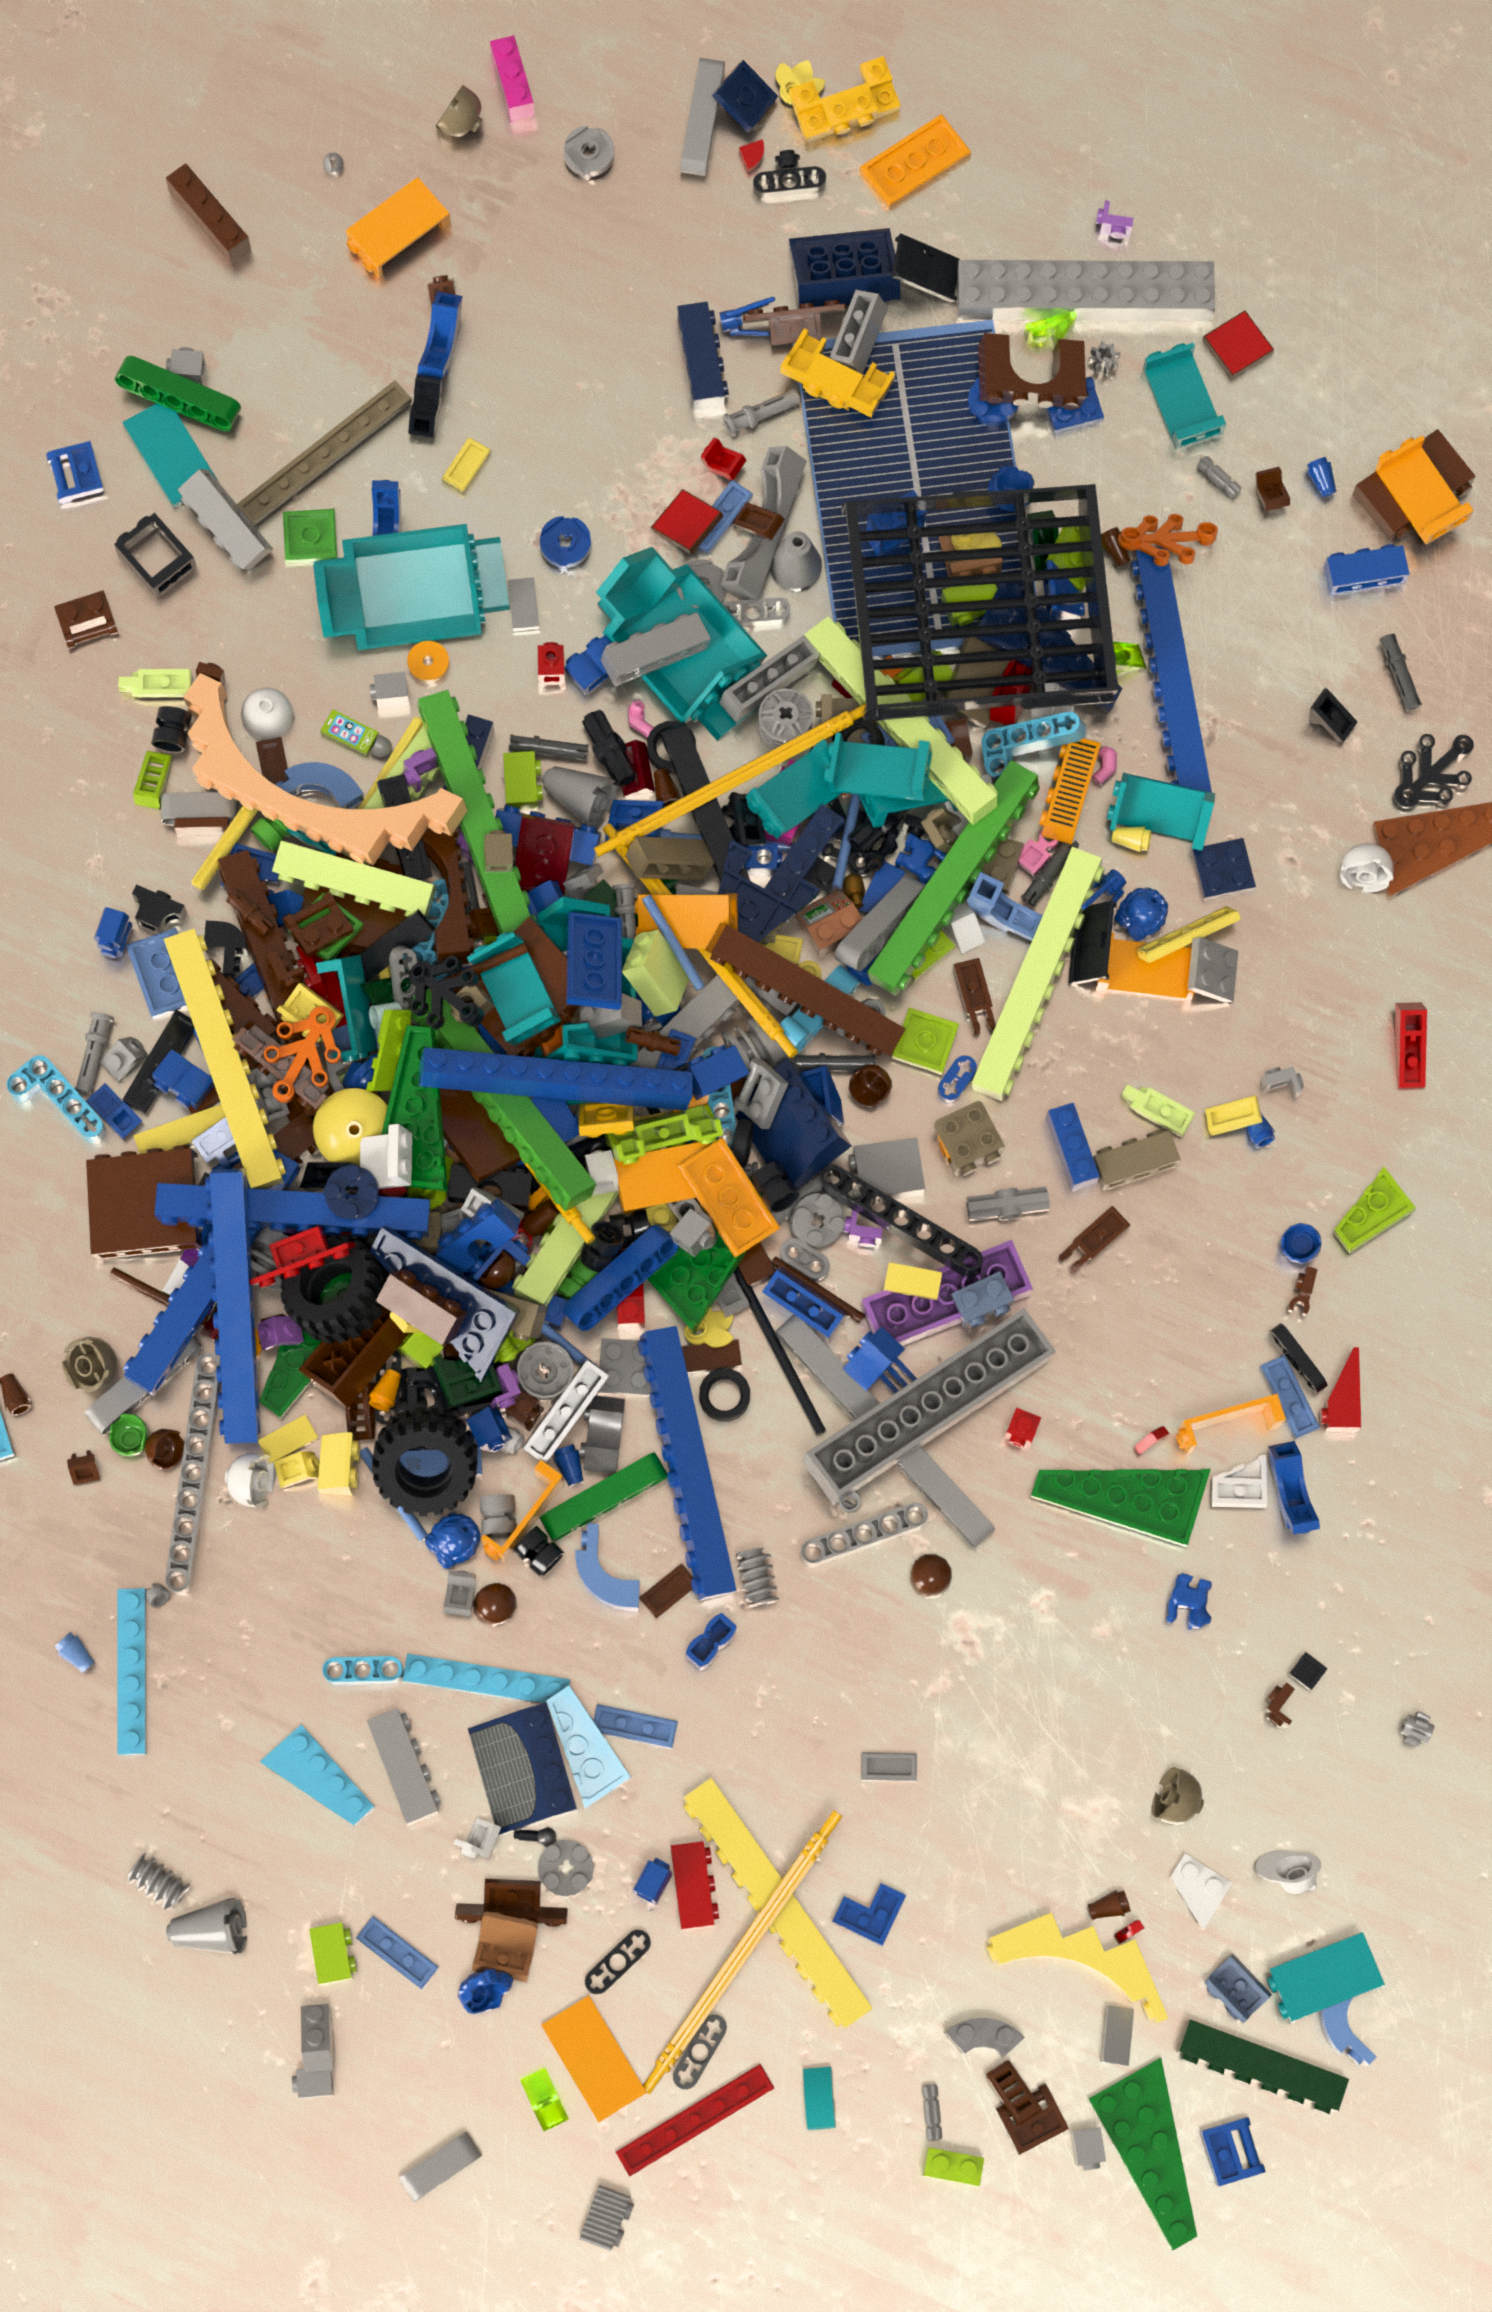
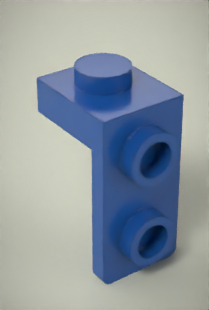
[468,1239,531,1282]

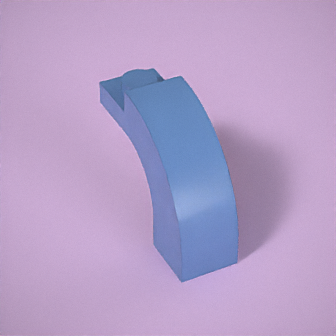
[274,762,364,809]
[967,872,1043,941]
[575,1523,640,1611]
[1319,1998,1377,2066]

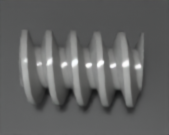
[736,1548,779,1608]
[127,1852,191,1910]

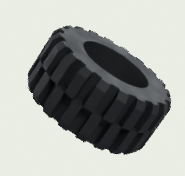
[281,1235,388,1343]
[372,1407,478,1517]

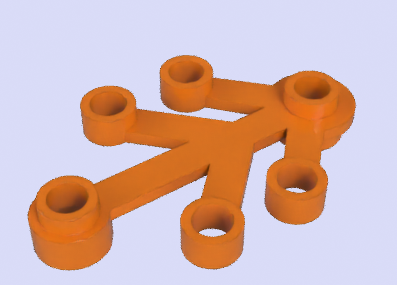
[1118,514,1218,566]
[264,1006,341,1103]

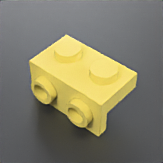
[277,983,344,1042]

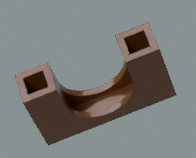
[978,333,1086,410]
[1353,429,1476,541]

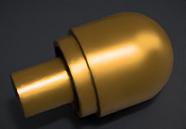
[843,874,865,909]

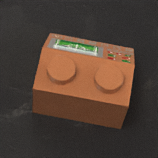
[795,889,862,959]

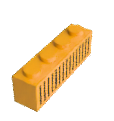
[1039,738,1101,845]

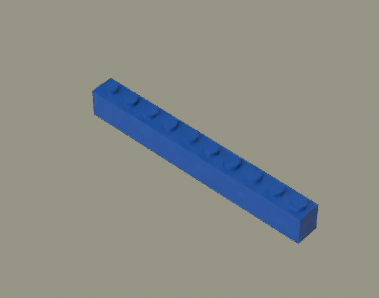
[1130,547,1212,793]
[419,1047,692,1111]
[123,1149,301,1396]
[205,1168,261,1444]
[154,1183,431,1240]
[638,1326,737,1601]

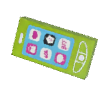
[320,709,379,757]

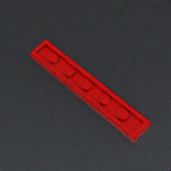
[615,2064,775,2177]

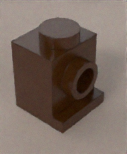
[506,1390,544,1432]

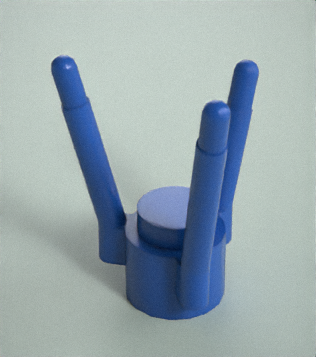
[719,297,775,337]
[1081,869,1127,909]

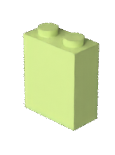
[622,929,689,1017]

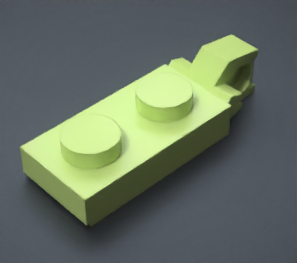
[118,669,192,697]
[1121,1084,1195,1137]

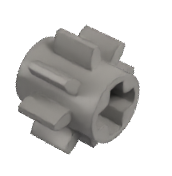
[1088,341,1121,375]
[1401,1711,1434,1746]

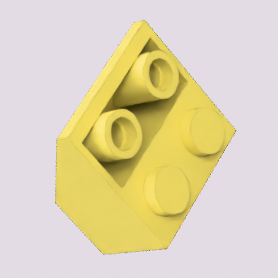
[318,1432,361,1495]

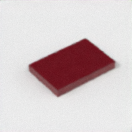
[515,814,575,896]

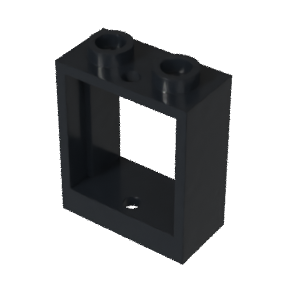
[114,512,197,598]

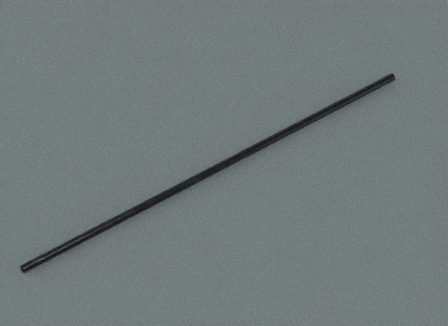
[646,1107,826,1435]

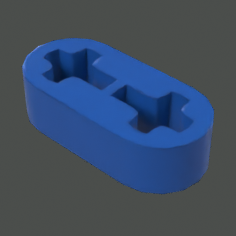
[938,1056,977,1103]

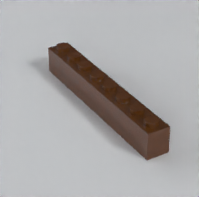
[218,850,320,1047]
[705,922,906,1057]

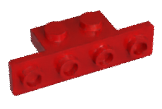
[296,945,346,1018]
[249,1226,356,1288]

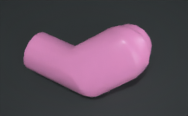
[627,700,654,738]
[1092,746,1117,786]

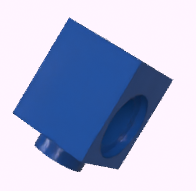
[745,843,783,877]
[466,1406,513,1452]

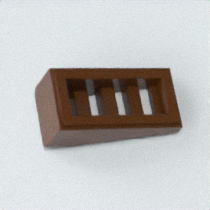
[345,1383,376,1440]
[986,2060,1042,2126]

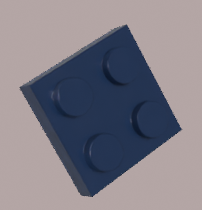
[712,60,779,132]
[1191,838,1256,900]

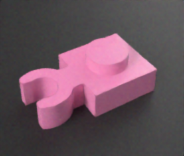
[1018,830,1059,877]

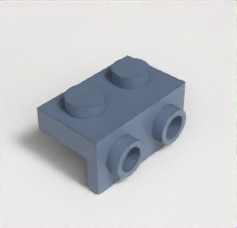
[951,1272,1014,1328]
[1204,1954,1272,2023]

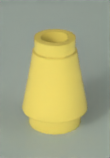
[1112,826,1152,852]

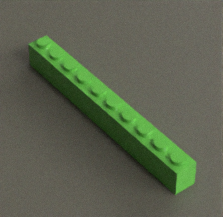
[417,690,537,935]
[868,760,1040,996]
[409,988,596,1212]

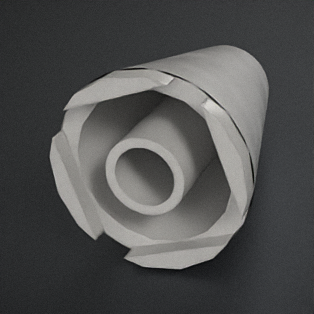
[770,531,822,590]
[542,766,618,827]
[166,1897,247,1954]

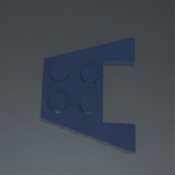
[718,840,821,944]

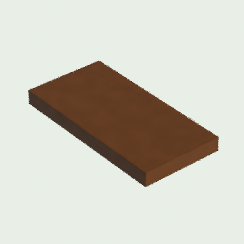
[440,1088,521,1183]

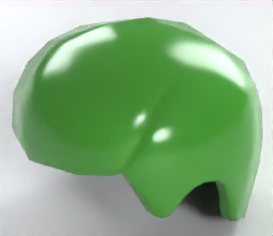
[109,1413,150,1456]

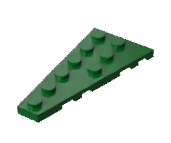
[381,1025,448,1192]
[647,1183,772,1333]
[259,1273,352,1419]
[1031,1469,1211,1547]
[1088,2058,1198,2251]

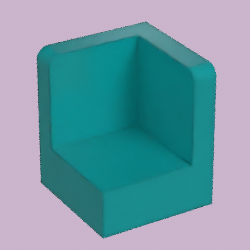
[562,1023,598,1049]

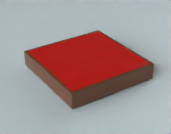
[1202,310,1274,379]
[651,489,724,555]

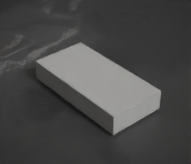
[508,577,539,632]
[861,1752,917,1782]

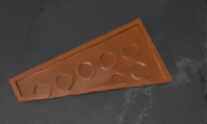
[1373,802,1492,899]

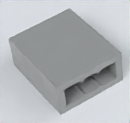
[849,1137,925,1199]

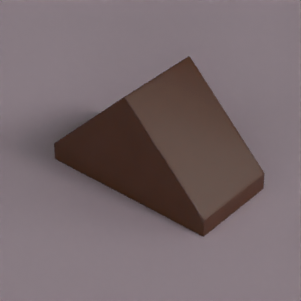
[944,718,973,764]

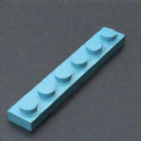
[117,1588,147,1755]
[402,1654,570,1704]

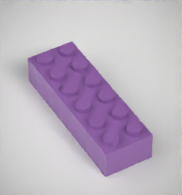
[861,1240,1033,1346]

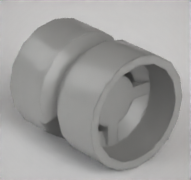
[480,1494,517,1538]

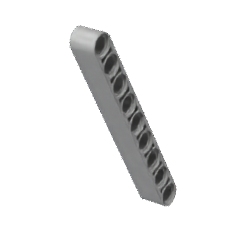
[165,1353,221,1596]

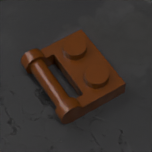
[54,590,118,649]
[283,892,354,958]
[995,2083,1069,2155]

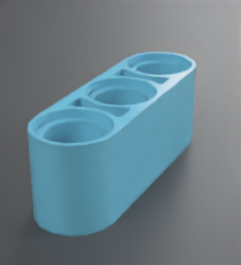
[322,1656,404,1685]

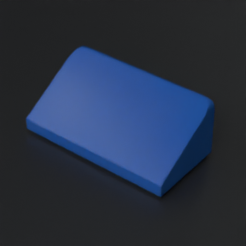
[266,890,304,927]

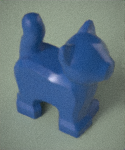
[895,833,947,884]
[1166,1573,1212,1630]

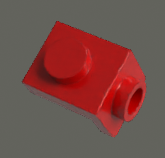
[701,438,747,481]

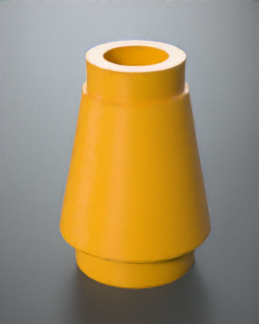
[369,1369,401,1412]

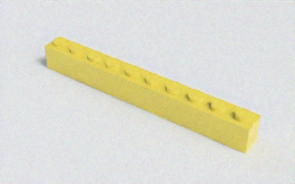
[164,929,286,1189]
[683,1778,873,2029]

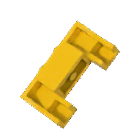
[788,56,901,143]
[780,328,895,418]

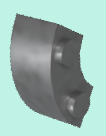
[579,1396,625,1473]
[944,2018,1025,2057]

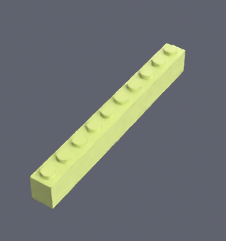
[804,616,998,825]
[972,847,1105,1101]

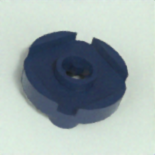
[324,1165,380,1220]

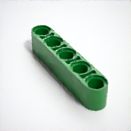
[114,356,241,431]
[539,1452,668,1542]

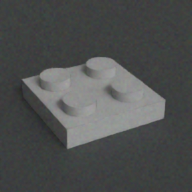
[1188,937,1238,1003]
[598,1338,652,1397]

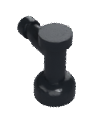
[864,828,899,871]

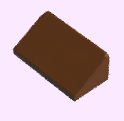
[738,1241,776,1286]

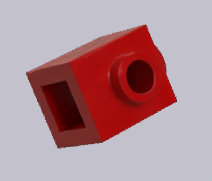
[537,642,565,684]
[1004,1407,1042,1448]

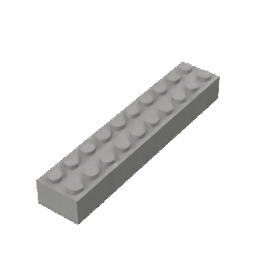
[957,260,1215,322]
[802,1308,1056,1505]

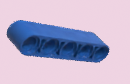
[563,1225,678,1331]

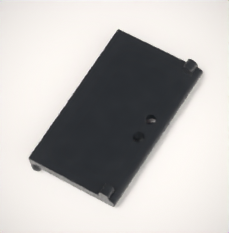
[892,233,960,302]
[1068,901,1117,984]

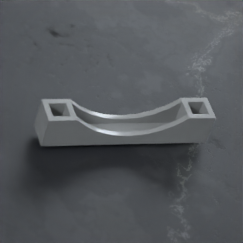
[720,446,807,600]

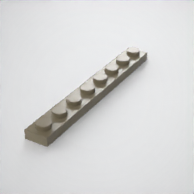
[237,380,412,526]

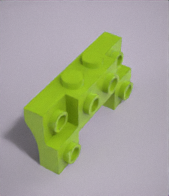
[604,1104,723,1164]

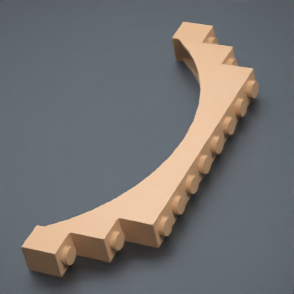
[183,673,468,866]

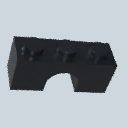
[447,1162,533,1212]

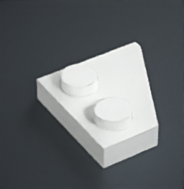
[1211,1455,1267,1508]
[1170,1853,1232,1929]

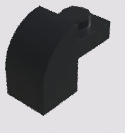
[408,374,442,438]
[204,920,249,980]

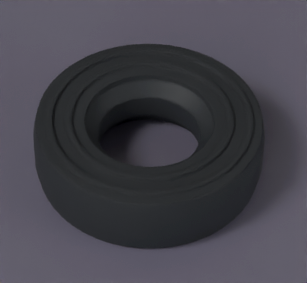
[731,1119,754,1168]

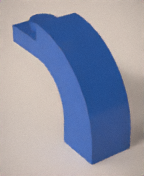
[417,291,463,379]
[371,480,401,536]
[1268,1441,1320,1534]

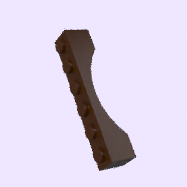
[422,827,474,965]

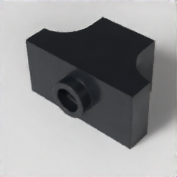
[132,884,187,934]

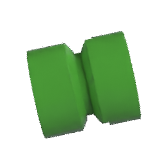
[250,818,292,853]
[557,1259,599,1300]

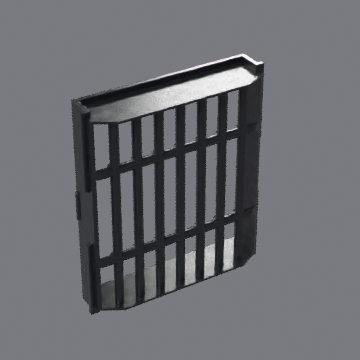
[841,484,1119,722]

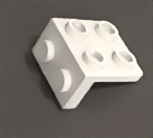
[360,1124,412,1189]

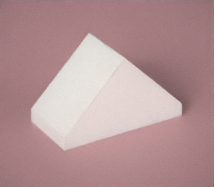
[946,902,985,955]

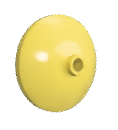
[313,1088,388,1166]

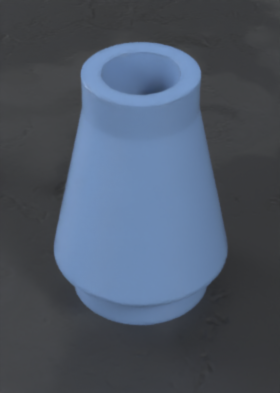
[54,1632,95,1673]

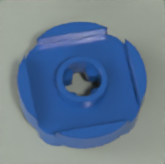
[968,377,1019,426]
[540,516,591,570]

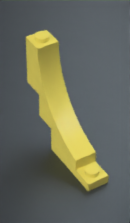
[986,1912,1168,2024]

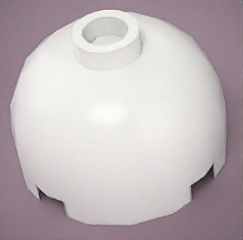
[241,687,294,741]
[1340,843,1394,893]
[225,1453,276,1508]

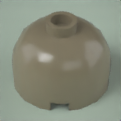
[435,85,483,137]
[62,1337,117,1393]
[1152,1767,1204,1824]

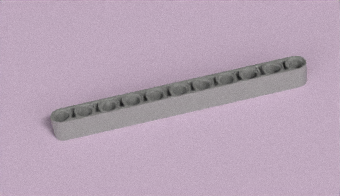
[775,1315,995,1548]

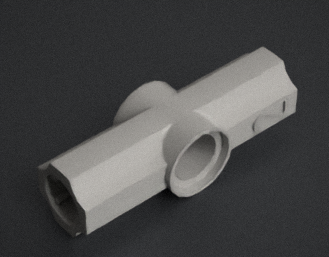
[966,1187,1050,1221]

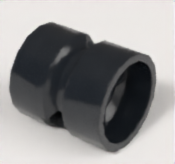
[151,706,192,753]
[751,1161,800,1213]
[609,1210,649,1249]
[580,1221,625,1273]
[513,1526,565,1578]

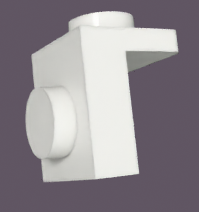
[453,1818,501,1859]

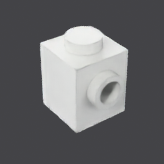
[585,1150,618,1196]

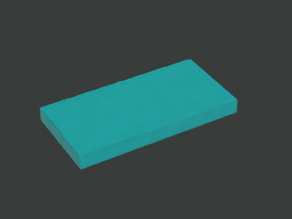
[122,403,218,508]

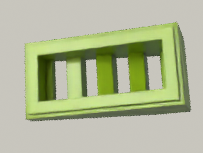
[133,751,172,809]

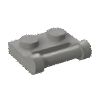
[733,1058,789,1129]

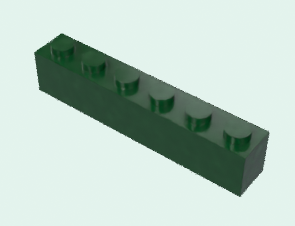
[1176,2019,1349,2115]

